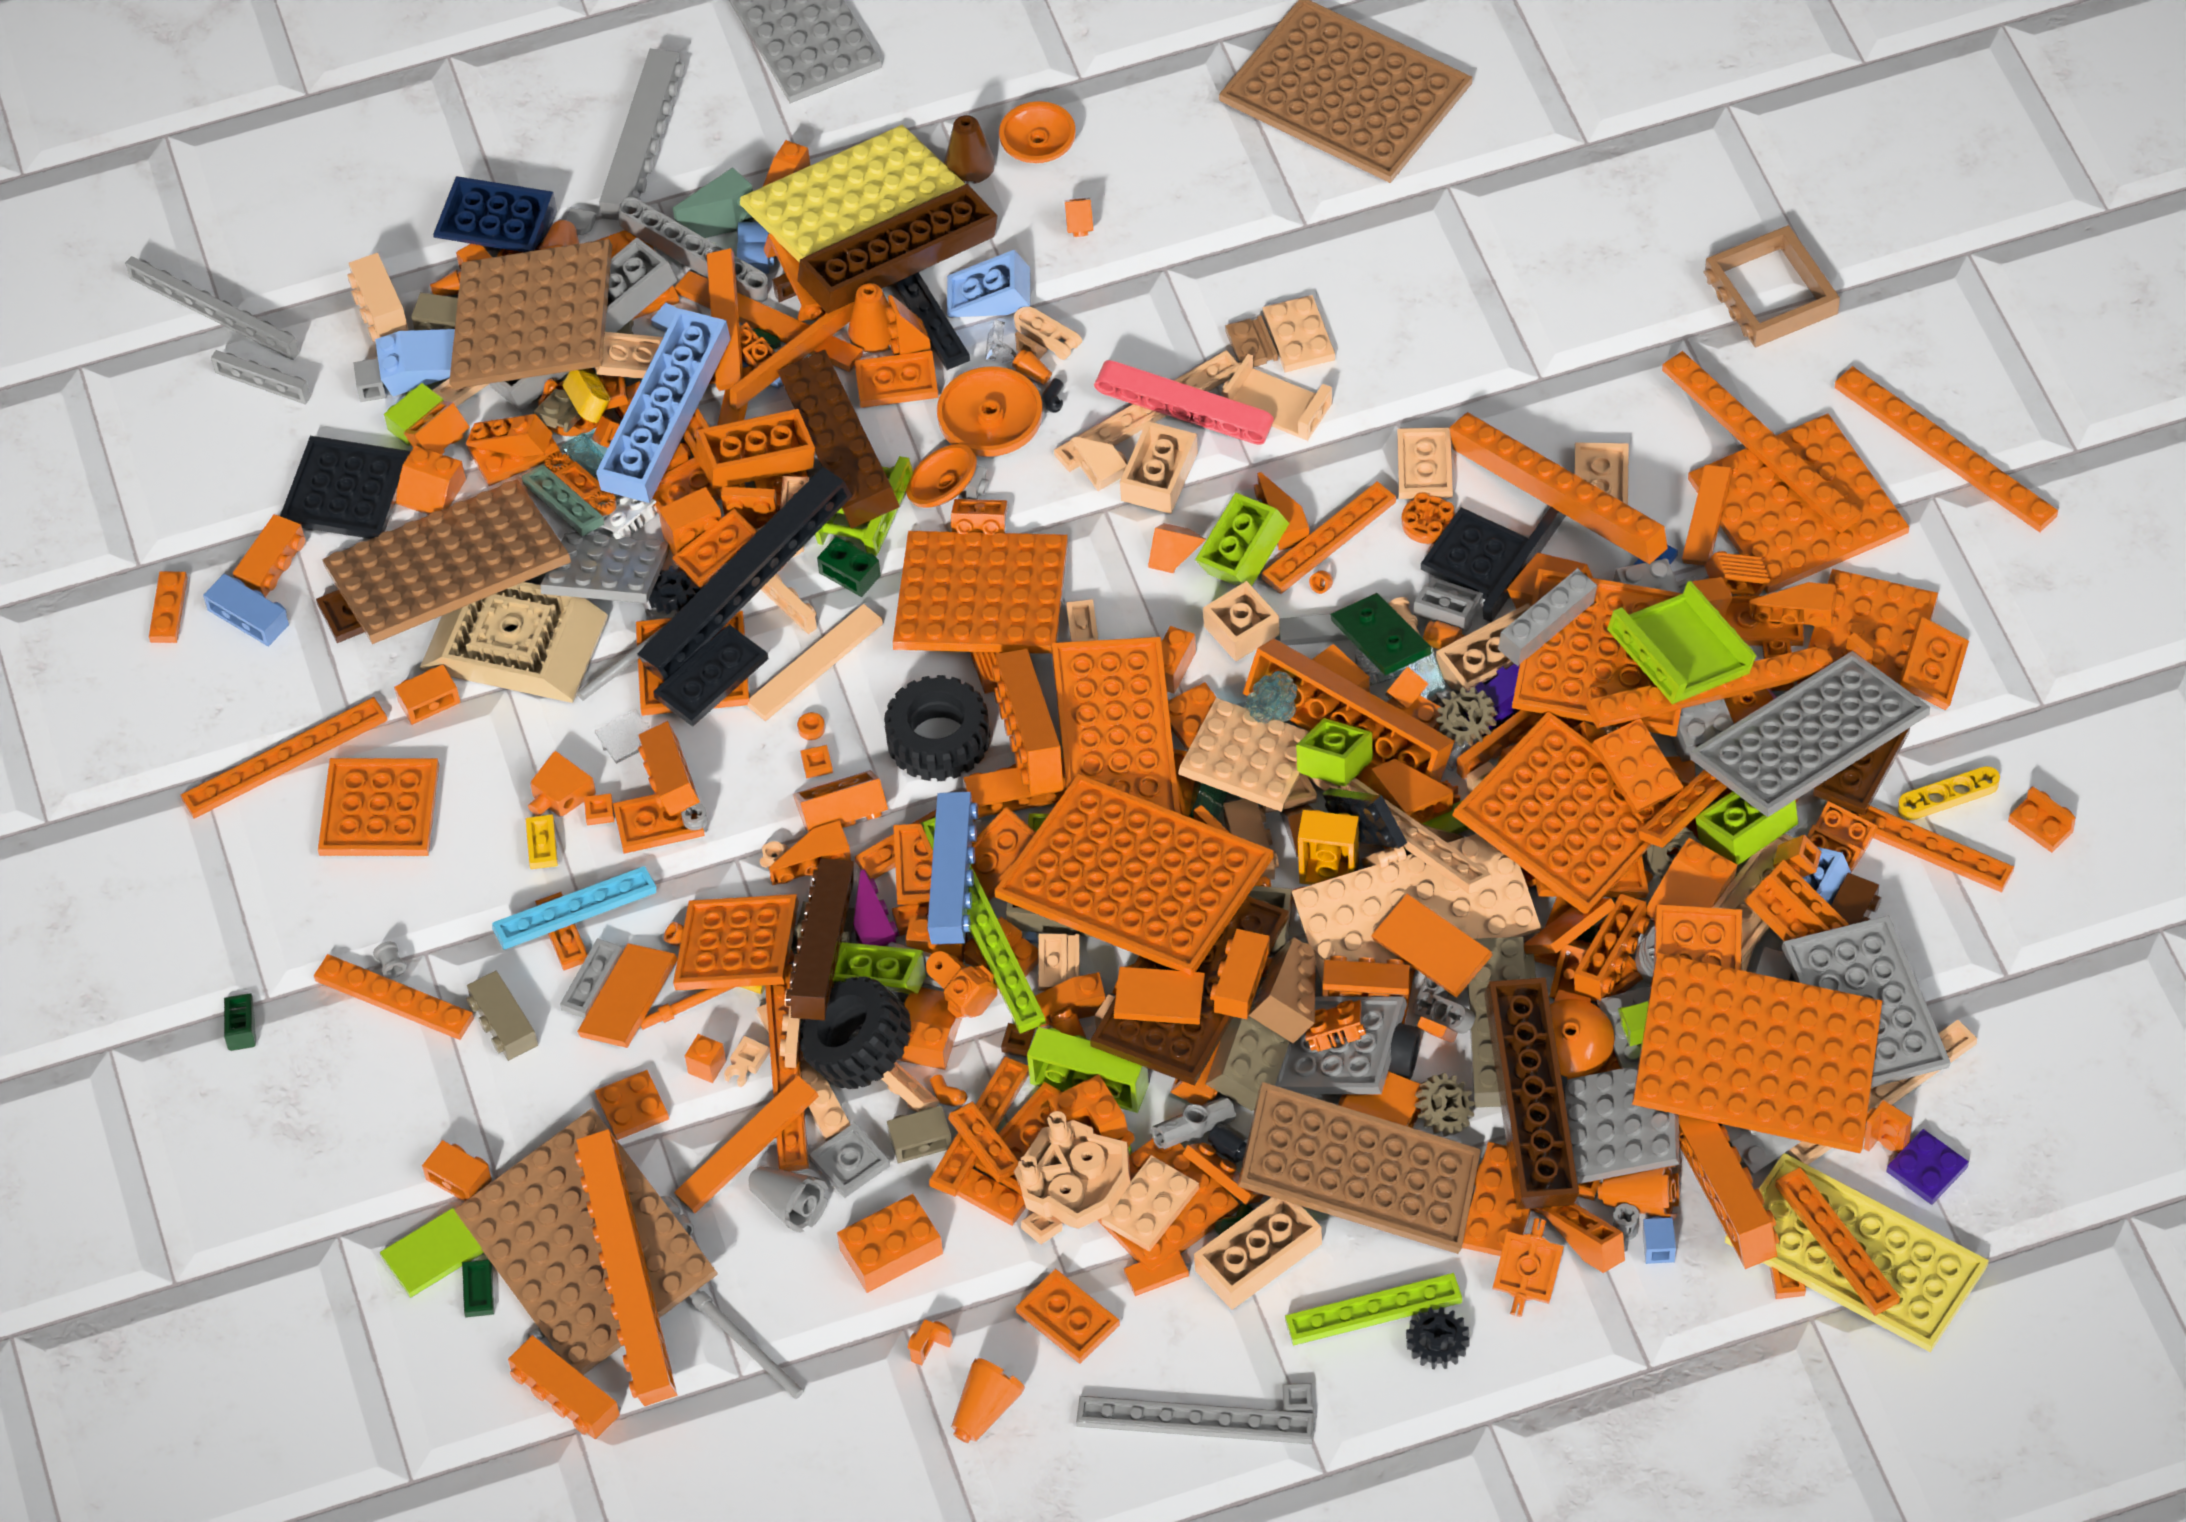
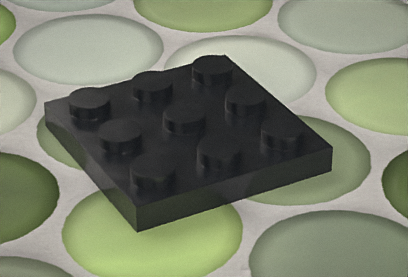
[1421,507,1528,599]

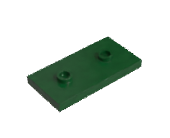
[1330,593,1432,676]

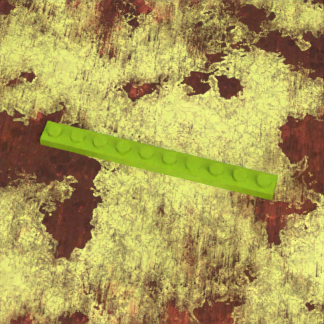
[920,817,1046,1034]

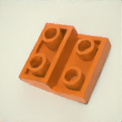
[1807,801,1879,873]

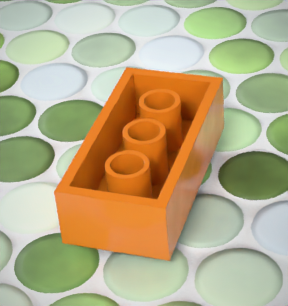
[696,409,815,490]

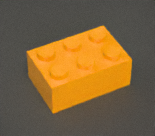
[1298,810,1359,885]

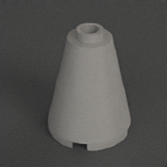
[749,1166,828,1233]

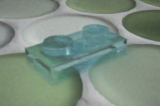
[562,432,604,480]

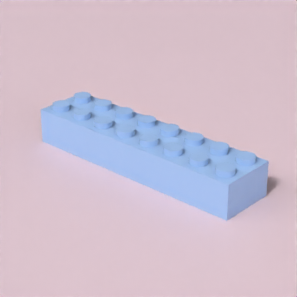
[596,308,730,503]

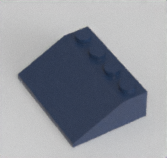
[433,176,557,252]

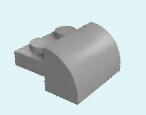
[1414,578,1483,631]

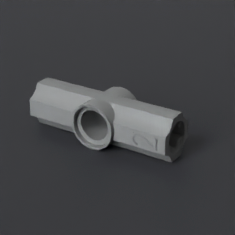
[1151,1097,1236,1149]

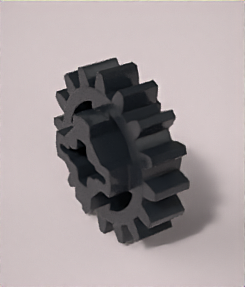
[648,566,700,614]
[1406,1307,1470,1370]

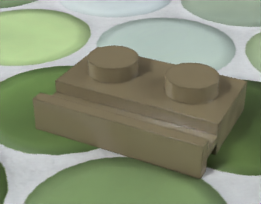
[533,389,581,432]

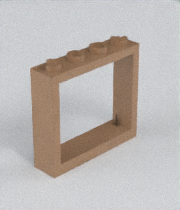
[1703,225,1840,348]

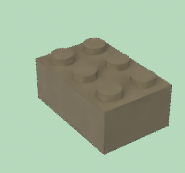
[1206,1006,1290,1111]

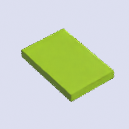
[380,1208,484,1298]

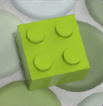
[1296,718,1373,787]

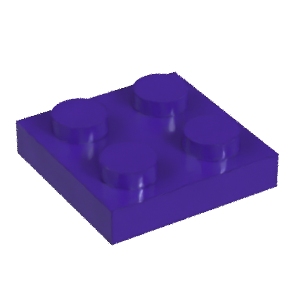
[1886,1129,1969,1205]

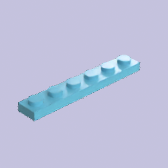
[492,866,656,950]

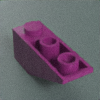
[853,870,899,946]

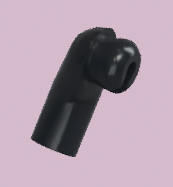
[1041,378,1064,413]

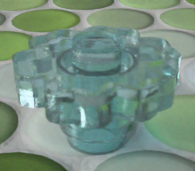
[1245,671,1297,724]

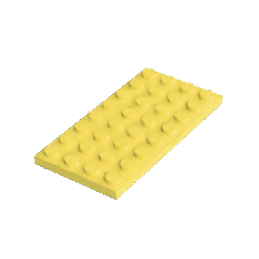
[740,125,965,263]
[1725,1153,1989,1352]

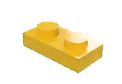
[525,814,558,869]

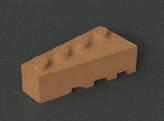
[1249,937,1316,1043]

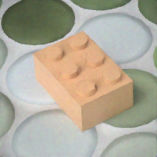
[347,253,408,342]
[1120,421,1198,514]

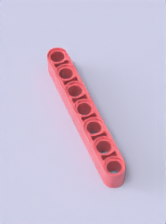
[1094,360,1274,445]

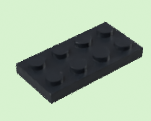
[653,624,769,727]
[1322,788,1408,849]

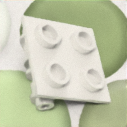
[601,494,657,539]

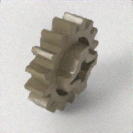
[1436,687,1497,746]
[1414,1073,1475,1136]

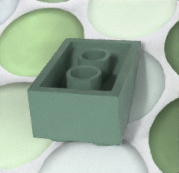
[672,167,754,238]

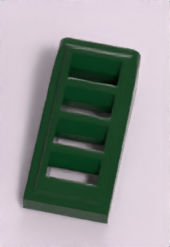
[224,993,256,1051]

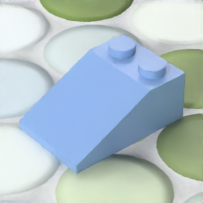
[947,249,1030,317]
[375,329,455,397]

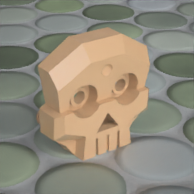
[1014,1111,1130,1229]

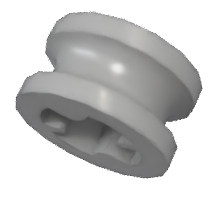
[681,803,707,830]

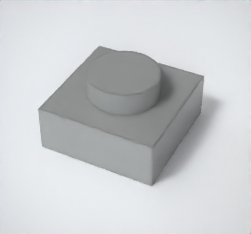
[966,465,989,500]

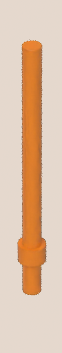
[640,949,795,1030]

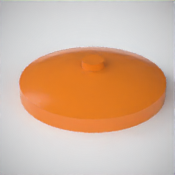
[937,366,1043,457]

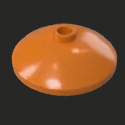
[999,101,1076,163]
[906,444,977,508]
[1550,999,1615,1079]

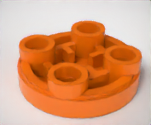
[1402,492,1455,544]

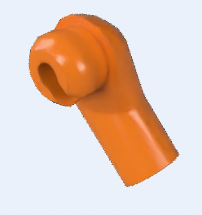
[930,1075,967,1106]

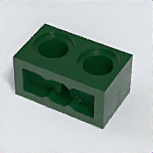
[817,536,881,597]

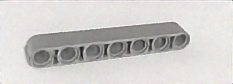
[619,197,768,303]

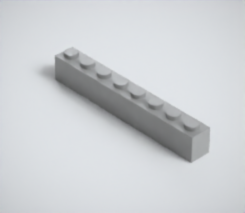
[599,48,684,220]

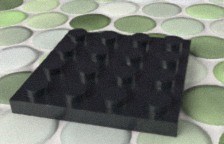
[280,435,411,539]

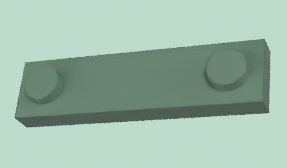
[522,464,604,536]

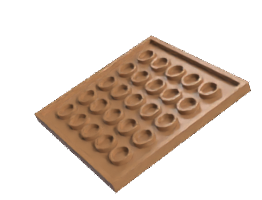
[449,239,612,389]

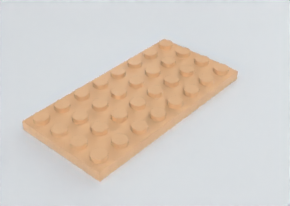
[1292,834,1541,987]

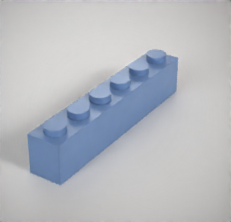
[927,792,978,944]

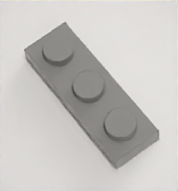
[560,938,623,1018]

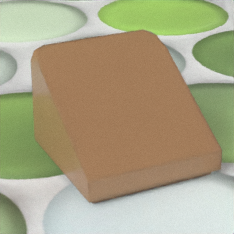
[1015,331,1047,359]

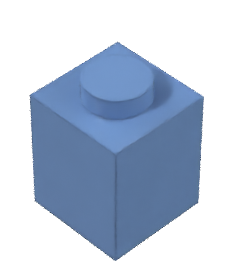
[1643,1216,1676,1264]

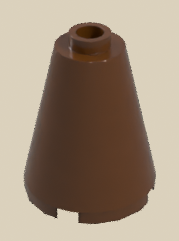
[944,115,995,184]

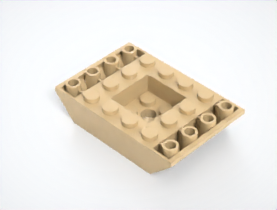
[420,582,608,703]

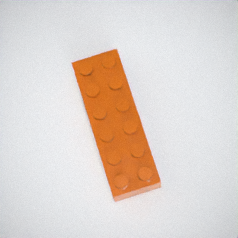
[992,649,1063,795]
[1679,1115,1779,1269]

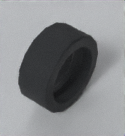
[1388,1023,1421,1080]

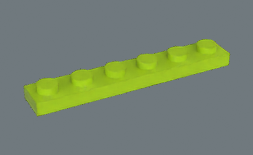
[1285,1273,1462,1346]

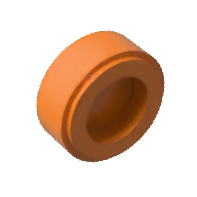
[797,712,825,740]

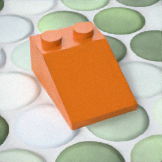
[1646,838,1738,922]
[897,987,962,1070]

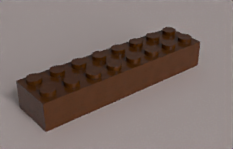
[797,184,998,314]
[777,349,900,529]
[1484,977,1579,1210]

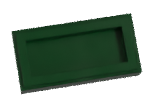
[462,1259,494,1318]

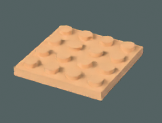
[1178,698,1310,812]

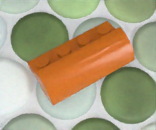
[1744,859,1849,941]

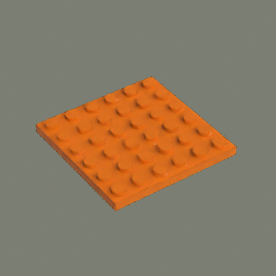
[1688,414,1909,594]
[893,531,1068,654]
[1512,569,1683,737]
[1452,711,1670,914]

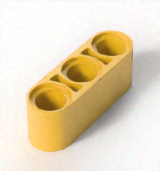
[562,368,611,423]

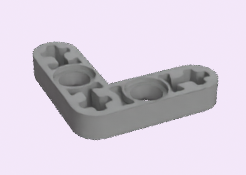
[1413,977,1475,1034]

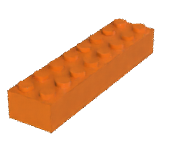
[1243,638,1455,782]

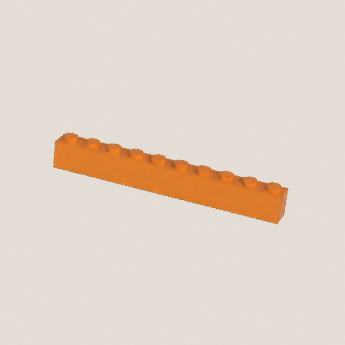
[1449,412,1668,565]
[575,1129,678,1406]

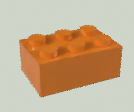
[837,1194,943,1293]

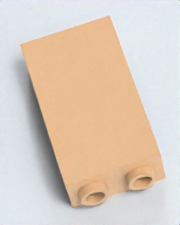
[1221,354,1332,441]

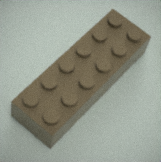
[1468,937,1526,1108]

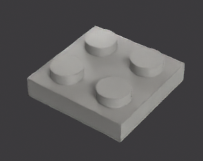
[809,1122,890,1198]

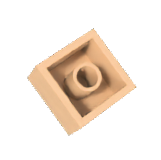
[1203,581,1280,661]

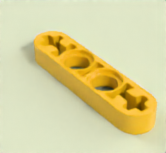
[1898,766,2000,820]

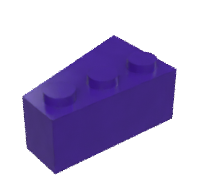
[1464,664,1520,737]

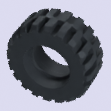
[884,675,990,781]
[800,977,911,1089]

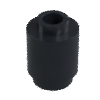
[1208,1123,1248,1163]

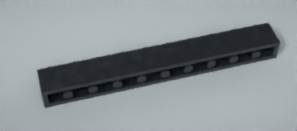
[637,467,852,681]

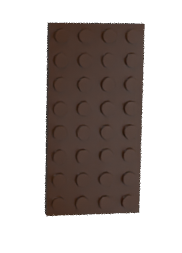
[1090,896,1289,1086]

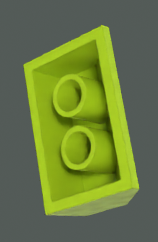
[833,942,926,994]

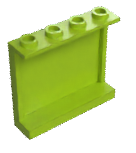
[1607,581,1756,704]

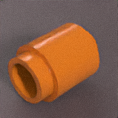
[1423,620,1465,650]
[1050,1007,1086,1038]

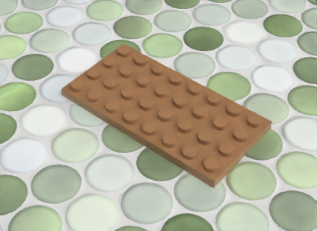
[1238,1082,1481,1254]

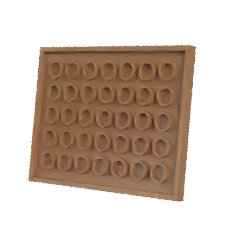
[1219,0,1472,183]
[322,479,571,644]
[454,1108,718,1375]

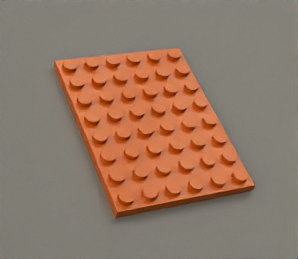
[994,774,1274,976]
[1632,952,1882,1153]

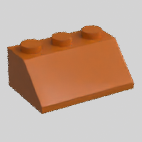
[793,770,888,832]
[1322,956,1409,1002]

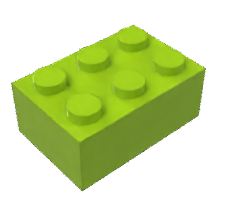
[1195,492,1290,586]
[1695,792,1798,865]

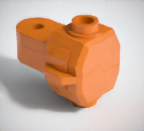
[926,951,998,1019]

